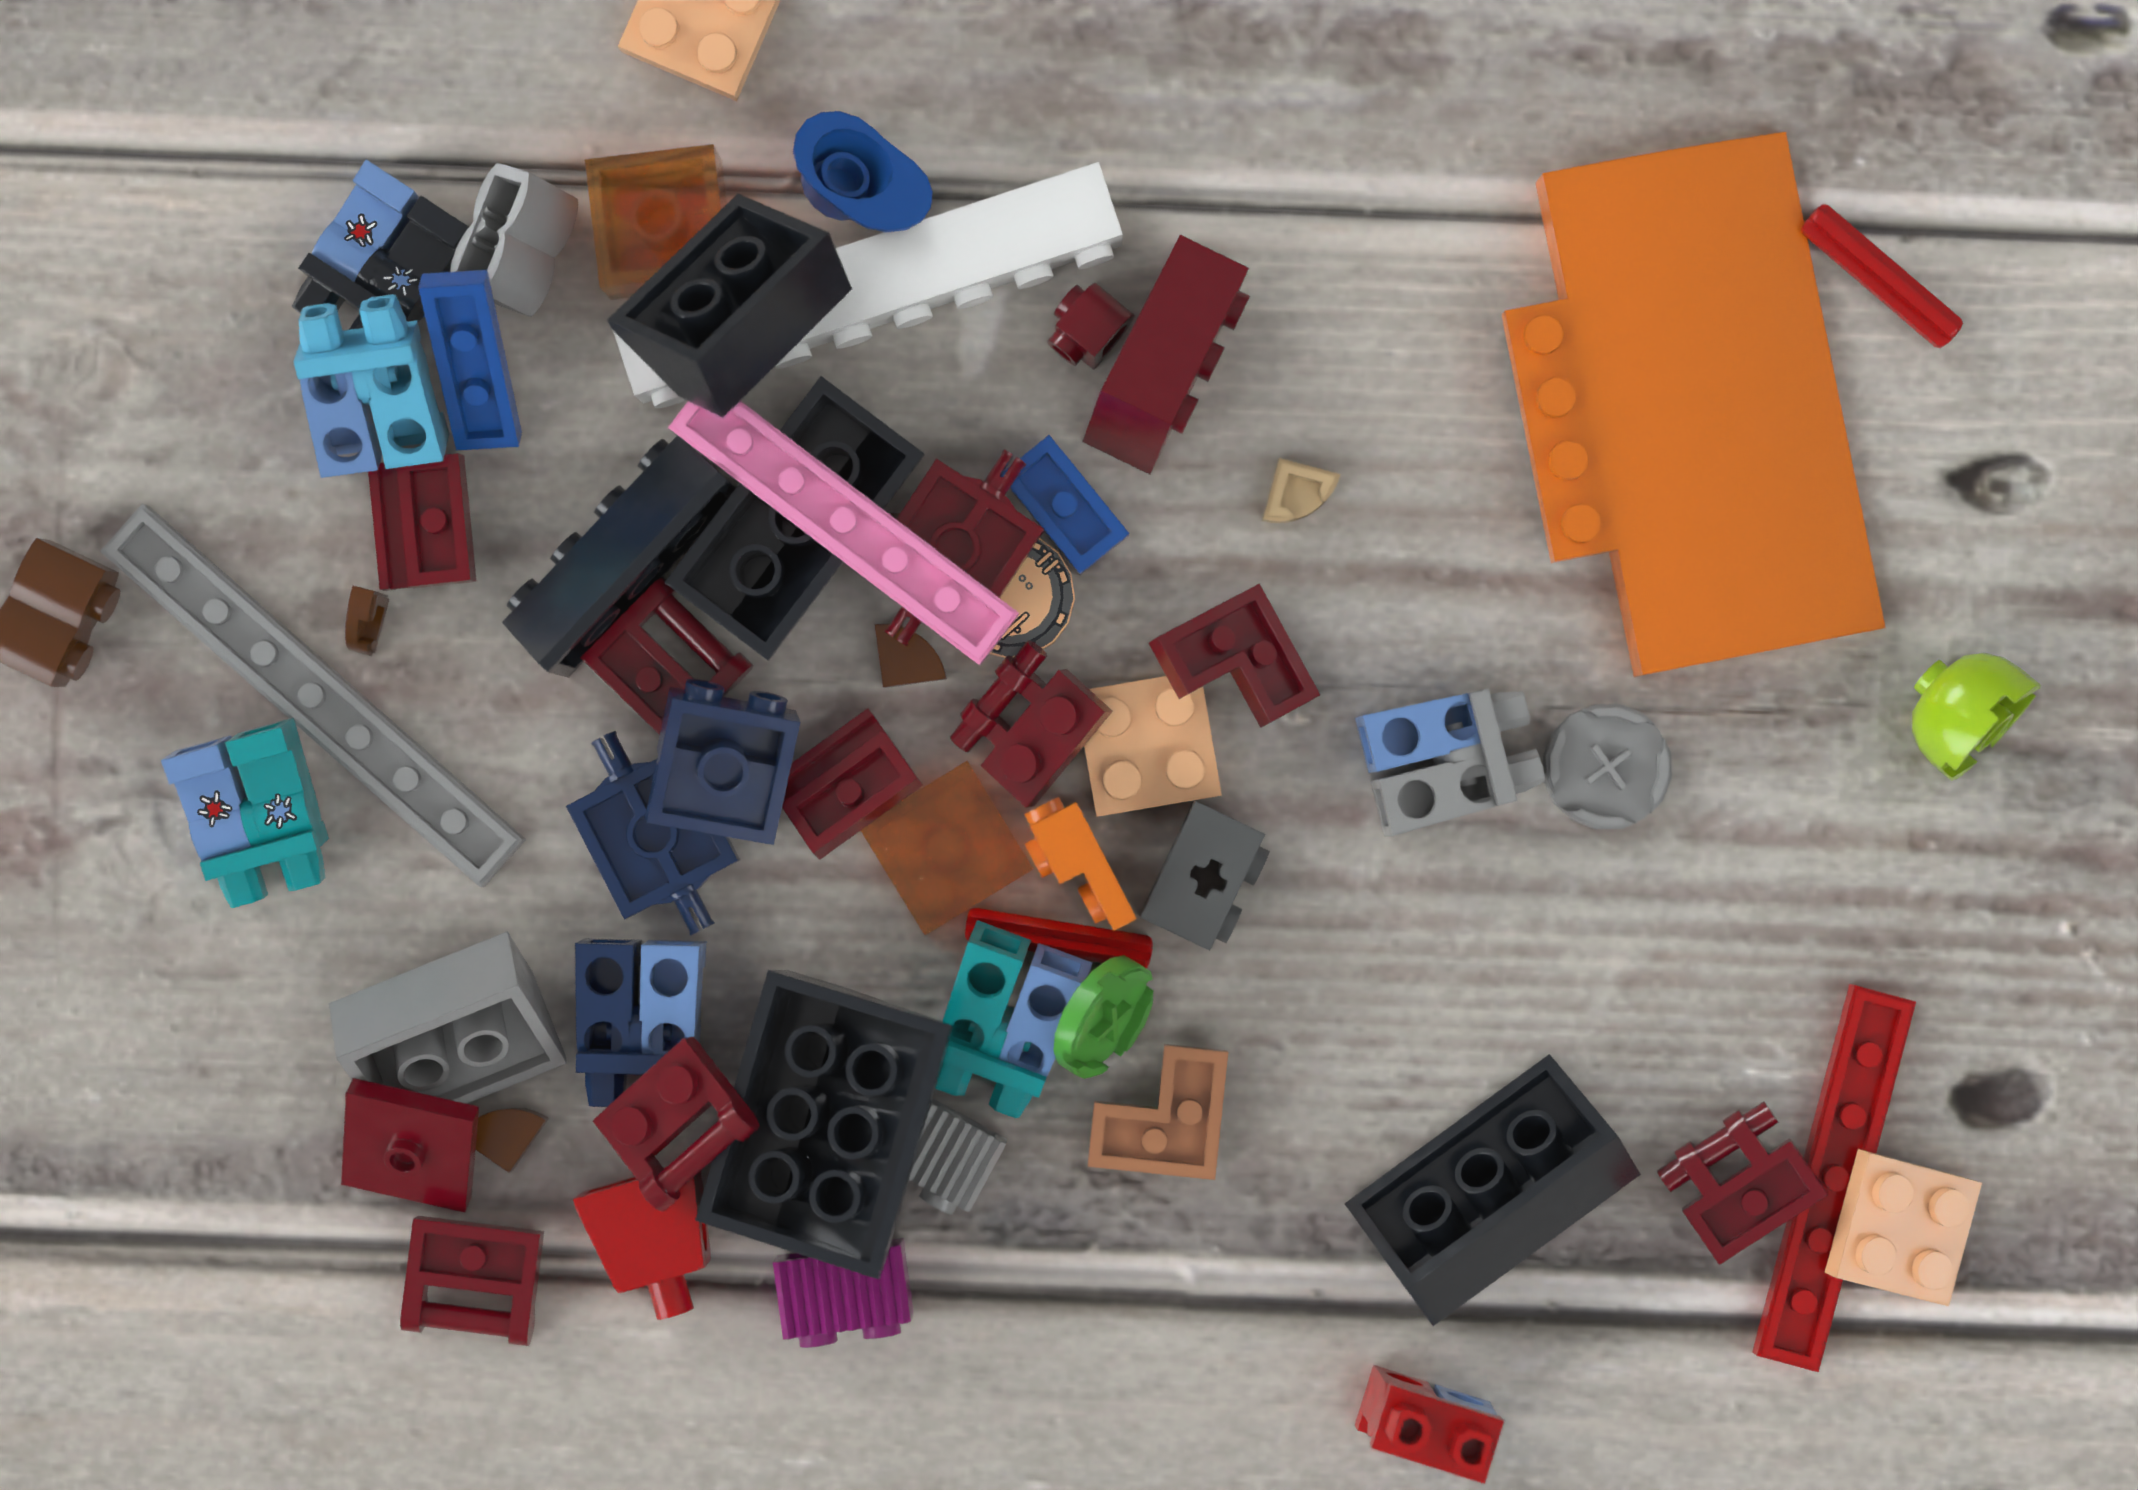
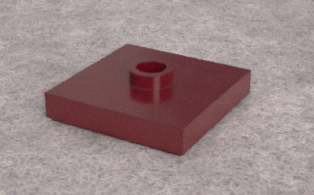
[341,1078,479,1213]

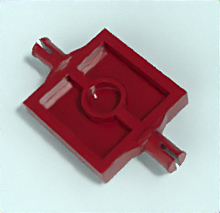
[884,449,1044,647]

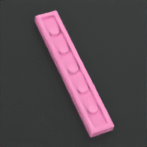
[668,401,1019,666]

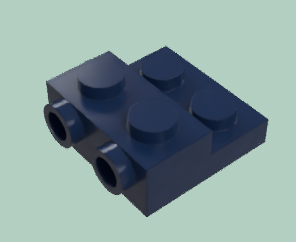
[645,679,801,845]

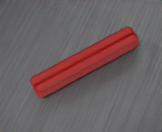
[1801,204,1963,349]
[965,908,1153,968]

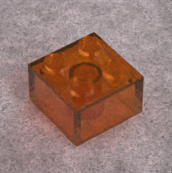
[585,144,727,300]

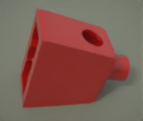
[573,1167,711,1320]

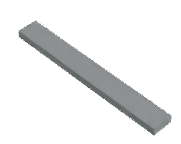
[100,504,526,887]

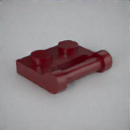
[580,577,754,735]
[592,1036,759,1211]
[400,1215,544,1346]

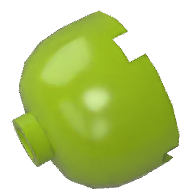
[1912,653,2041,781]

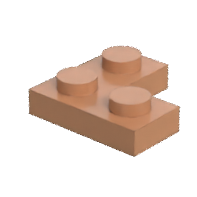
[1087,1044,1228,1180]

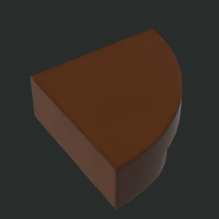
[345,585,390,656]
[874,624,947,688]
[476,1108,549,1173]

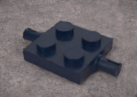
[566,731,740,936]

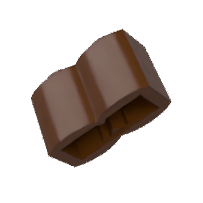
[0,538,120,687]

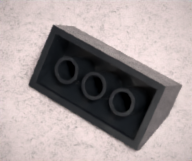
[664,376,925,661]
[502,435,735,678]
[1345,1054,1641,1326]

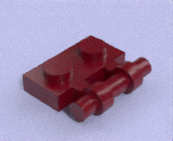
[950,640,1113,808]
[1657,1101,1828,1265]

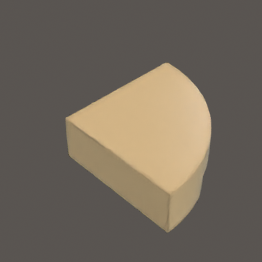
[1262,458,1341,523]

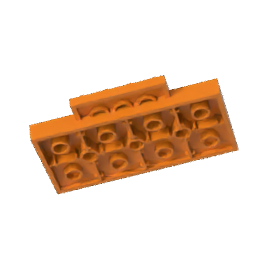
[1501,132,1886,677]

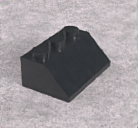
[607,193,852,418]

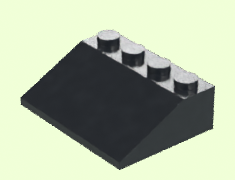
[695,970,954,1279]

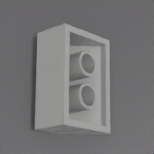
[329,931,567,1104]

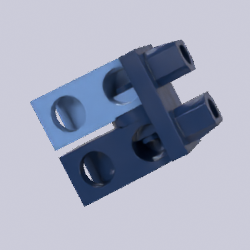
[575,938,707,1107]

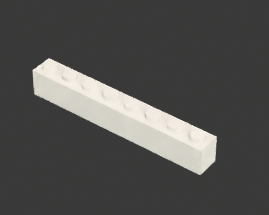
[613,162,1123,408]

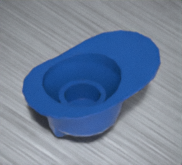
[793,111,933,233]

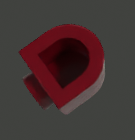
[1047,283,1135,370]

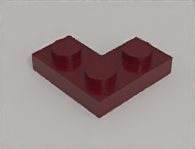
[1148,583,1320,728]

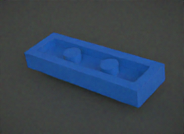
[418,270,522,451]

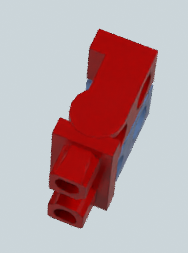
[1354,1365,1504,1484]

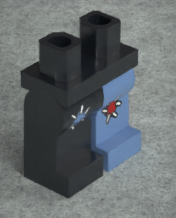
[292,159,469,330]

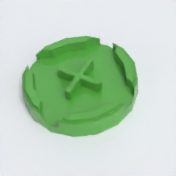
[1053,955,1154,1079]

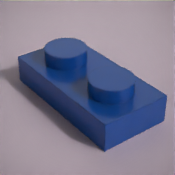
[1001,435,1130,575]

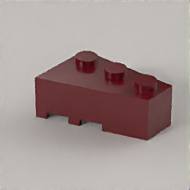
[1082,235,1250,475]

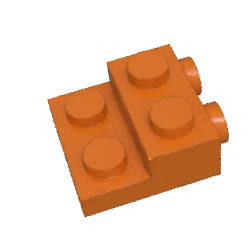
[1024,796,1137,931]

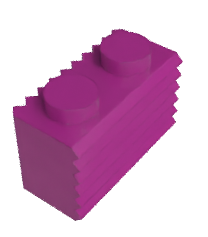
[773,1238,914,1348]

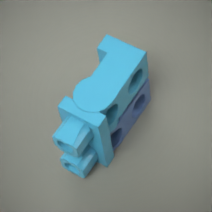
[293,294,449,478]

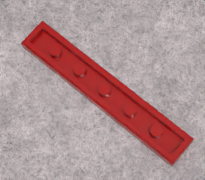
[1752,984,1916,1373]

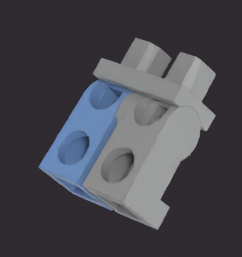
[1355,688,1546,836]

